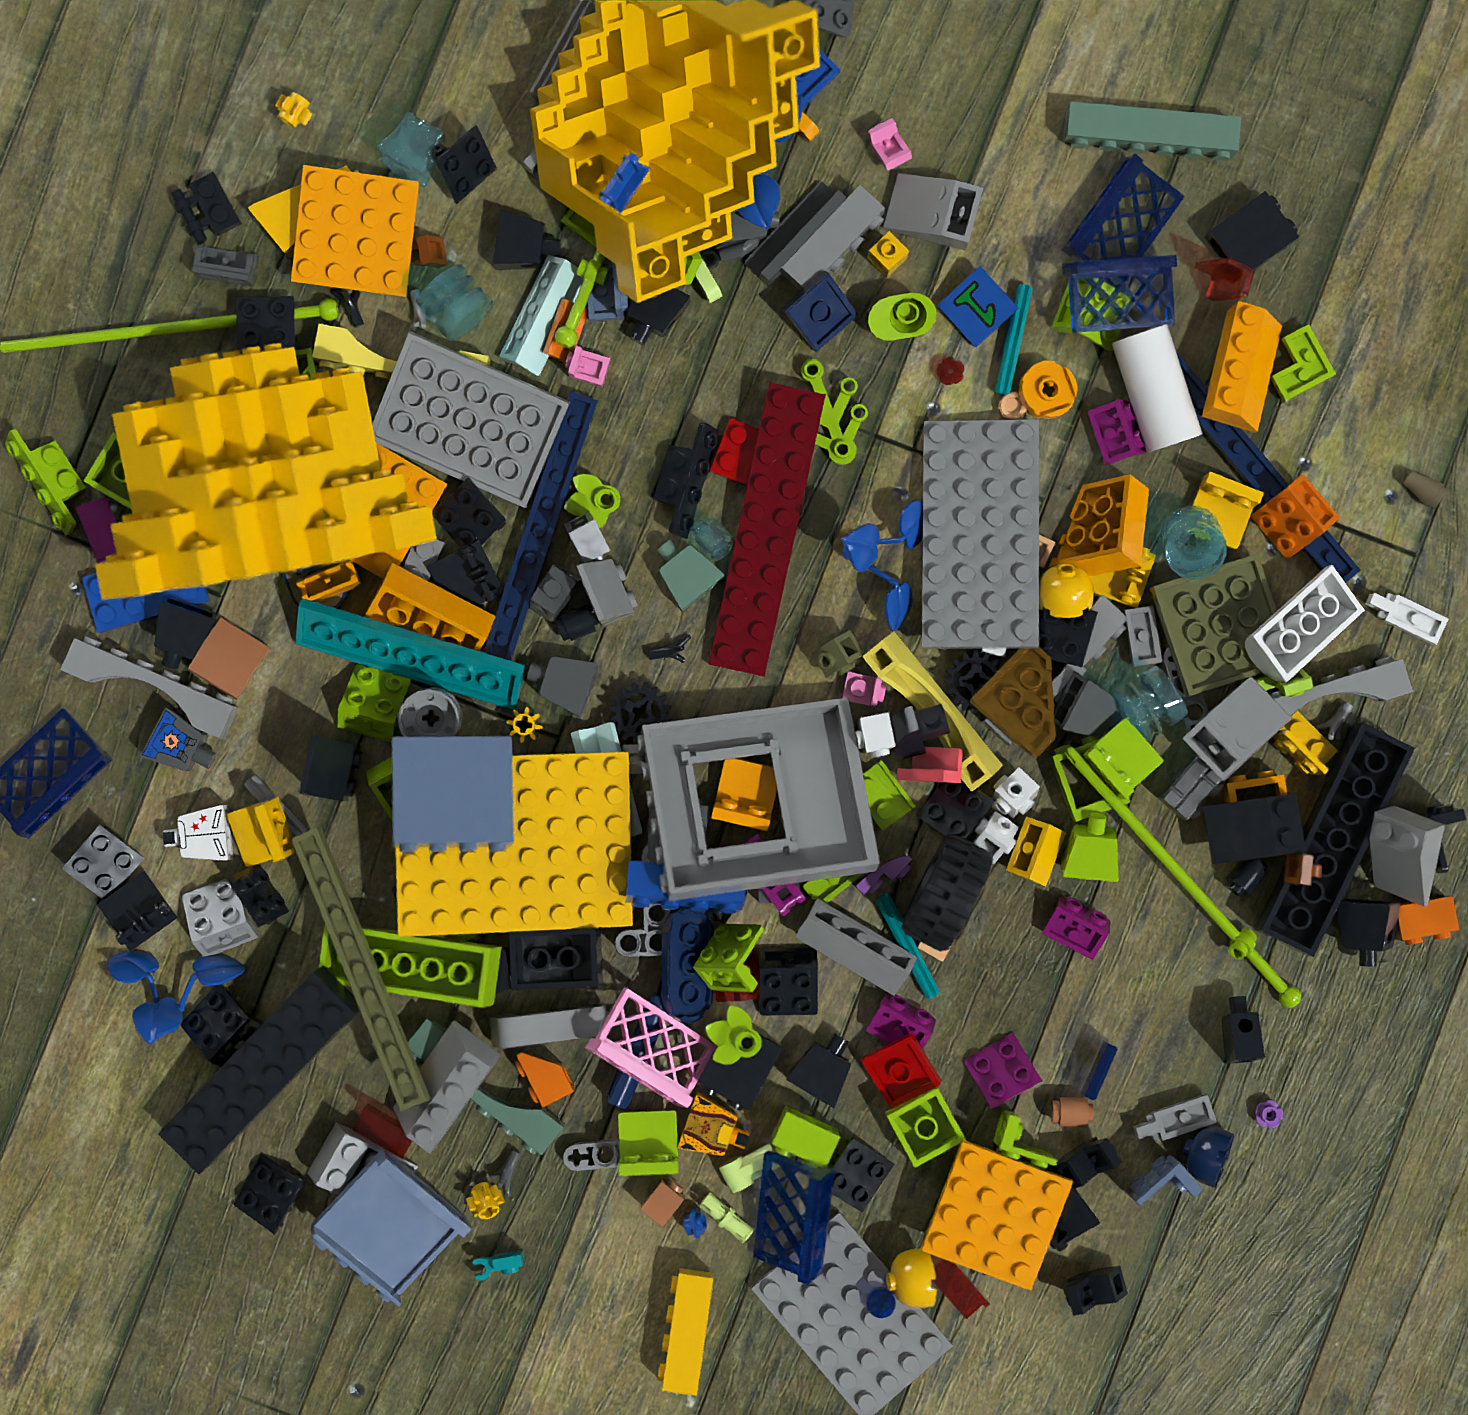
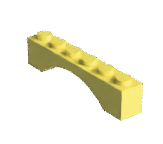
[312,324,491,381]
[862,631,1003,792]

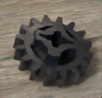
[943,651,999,713]
[609,682,672,744]

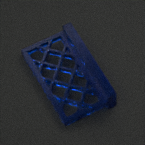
[1062,153,1185,289]
[1062,255,1177,333]
[0,708,113,839]
[753,1150,834,1285]

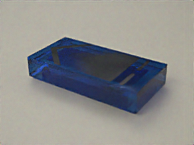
[1081,1040,1118,1101]

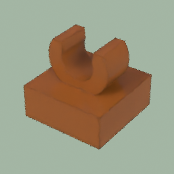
[412,234,447,268]
[1284,853,1322,885]

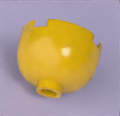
[1039,563,1094,618]
[886,1248,936,1308]

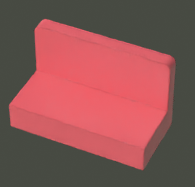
[897,747,962,783]

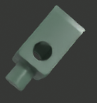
[657,540,725,612]

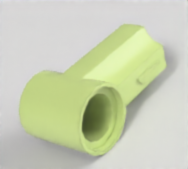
[718,1143,781,1194]

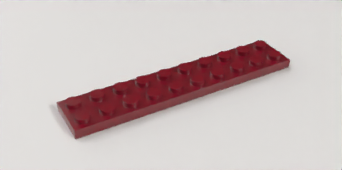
[708,382,826,677]

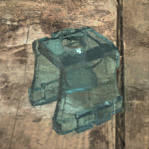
[377,111,445,188]

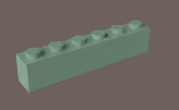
[1064,101,1241,161]

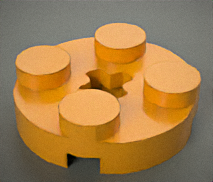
[1019,360,1078,419]

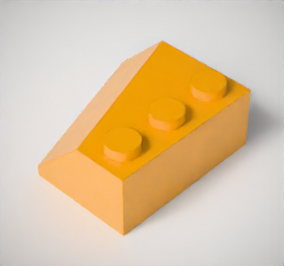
[1049,474,1149,576]

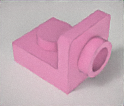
[842,672,886,707]

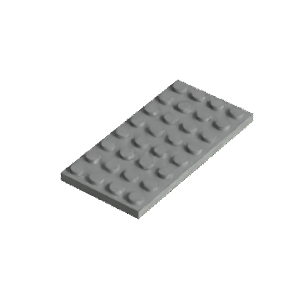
[922,420,1039,649]

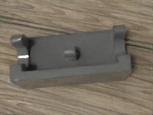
[192,245,259,287]

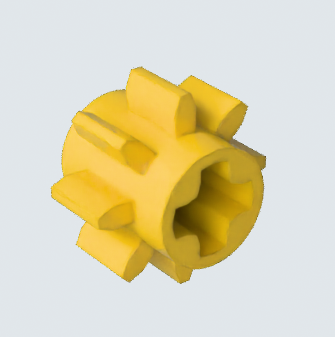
[275,92,312,128]
[506,707,543,743]
[466,1182,505,1219]

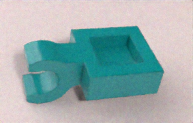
[472,1250,525,1281]

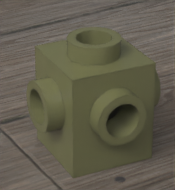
[812,630,864,678]

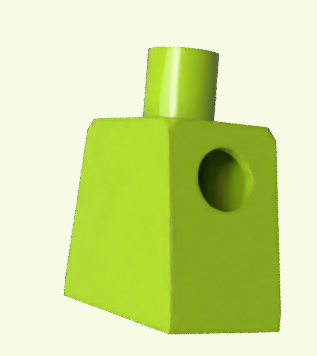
[1061,812,1119,882]

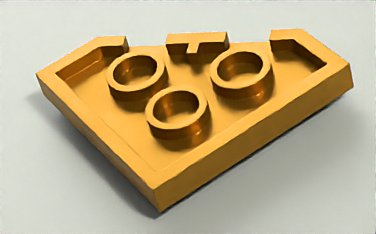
[970,647,1056,760]

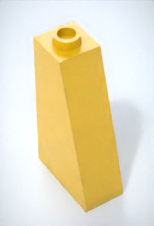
[248,166,359,258]

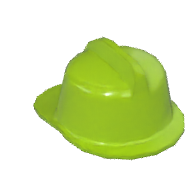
[868,292,937,340]

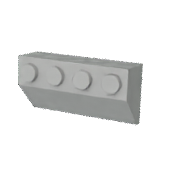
[393,1021,501,1154]

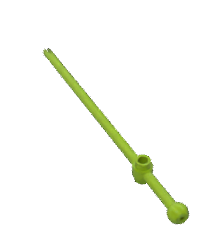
[555,249,610,348]
[0,298,339,353]
[1065,747,1301,1008]

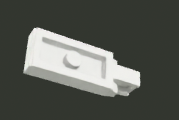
[1365,593,1448,646]

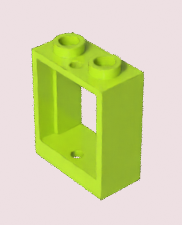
[1049,736,1130,822]

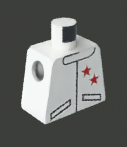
[163,805,234,860]

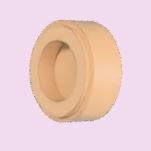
[998,392,1027,420]

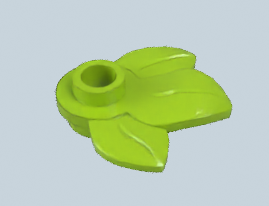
[564,474,621,528]
[706,1006,762,1065]

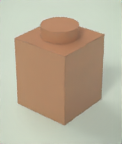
[640,1177,685,1227]

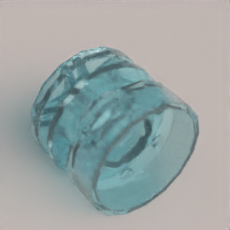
[416,264,494,341]
[1161,506,1226,579]
[1113,666,1188,741]

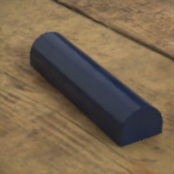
[606,992,667,1109]

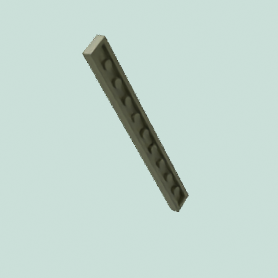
[291,827,431,1112]

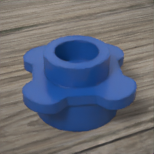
[683,1206,707,1239]

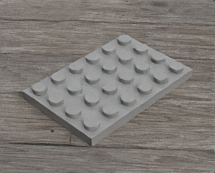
[372,331,570,508]
[751,1211,953,1415]

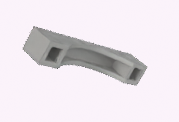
[982,595,1128,745]
[60,636,239,739]
[1269,656,1413,735]

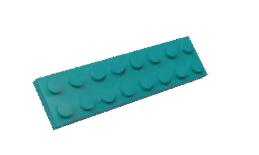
[296,598,525,710]

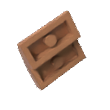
[188,618,270,700]

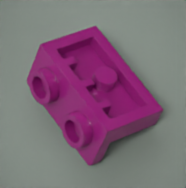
[1087,399,1145,466]
[1042,895,1111,960]
[866,992,936,1049]

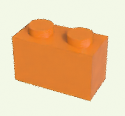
[1395,895,1460,945]

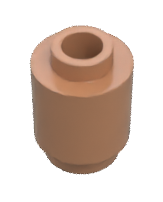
[1051,1097,1094,1127]

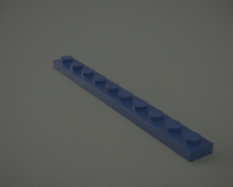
[1176,351,1361,583]
[483,391,598,661]

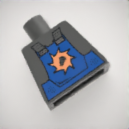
[140,707,216,771]

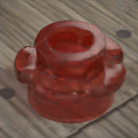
[936,357,965,385]

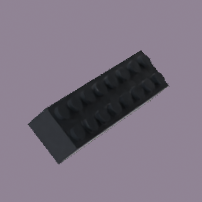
[1254,722,1415,957]
[158,965,360,1175]

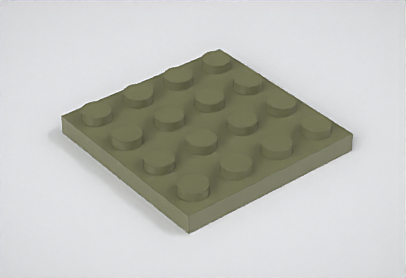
[1150,553,1277,697]

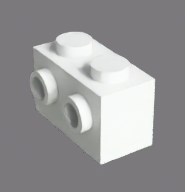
[855,712,895,758]

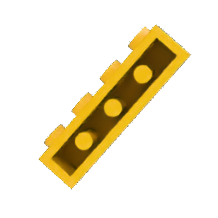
[657,1268,714,1396]

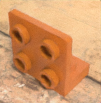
[1251,474,1340,559]

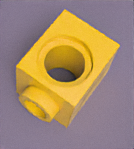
[867,231,909,278]

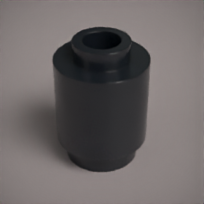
[555,605,600,641]
[1226,858,1268,897]

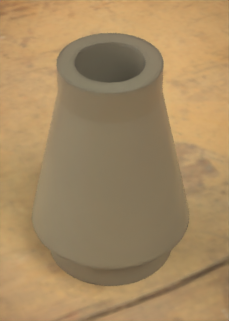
[1403,470,1449,509]

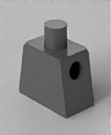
[530,563,583,625]
[527,656,599,717]
[1054,671,1122,737]

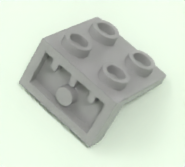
[182,878,259,957]

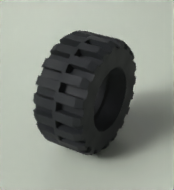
[901,834,993,951]

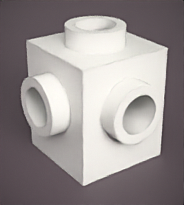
[992,768,1040,818]
[973,811,1019,864]

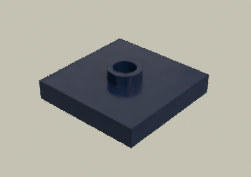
[782,270,859,352]

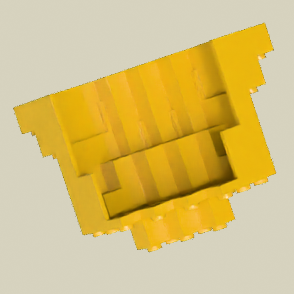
[530,0,820,303]
[95,343,437,600]

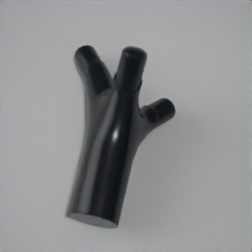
[331,289,364,328]
[648,634,691,663]

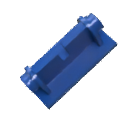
[599,152,650,213]

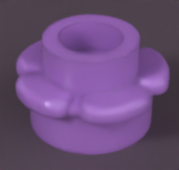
[1255,1100,1283,1129]

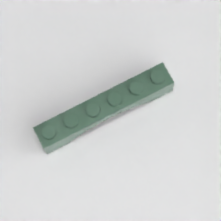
[408,1016,565,1155]

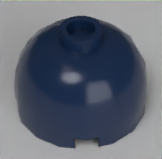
[1183,1127,1235,1188]

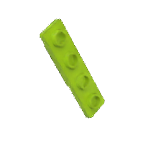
[5,429,86,536]

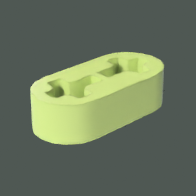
[694,260,722,303]

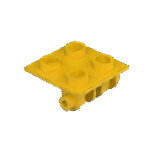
[1089,547,1156,608]

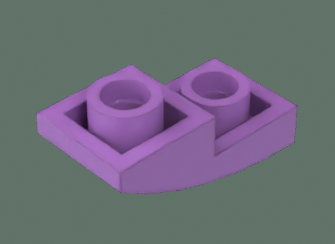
[854,855,912,894]

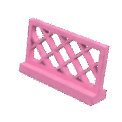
[585,988,716,1108]

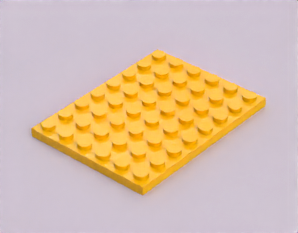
[395,751,633,937]

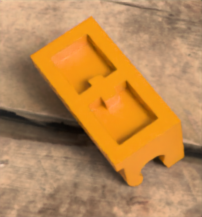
[296,559,362,603]

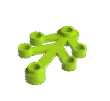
[800,359,868,465]

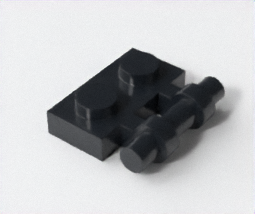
[171,171,242,245]

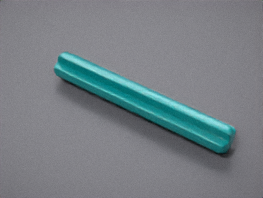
[994,284,1033,396]
[876,893,940,999]

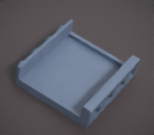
[391,737,514,853]
[310,1148,471,1306]

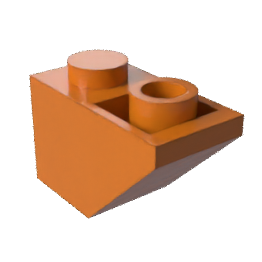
[515,1050,576,1107]

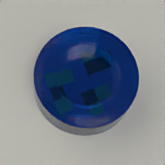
[866,1287,896,1318]

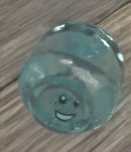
[689,518,732,561]

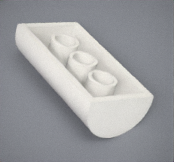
[1112,324,1202,453]
[1245,565,1365,682]

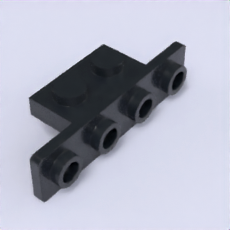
[653,422,718,539]

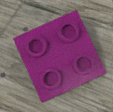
[963,1032,1042,1109]

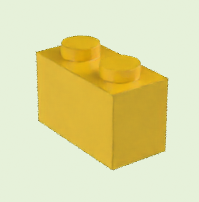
[1006,817,1066,886]

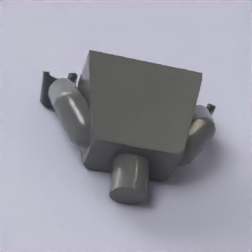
[702,210,779,269]

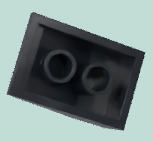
[299,735,363,801]
[1202,793,1306,864]
[509,927,603,990]

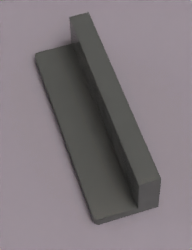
[745,181,847,287]

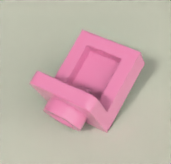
[868,118,912,171]
[565,346,611,387]

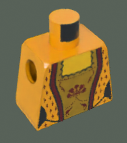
[678,1092,750,1156]

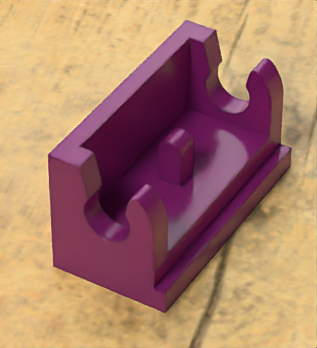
[75,496,117,564]

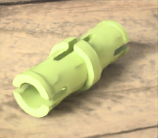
[698,1192,754,1244]

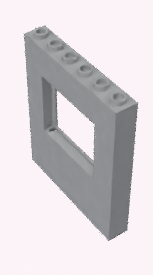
[637,698,880,901]

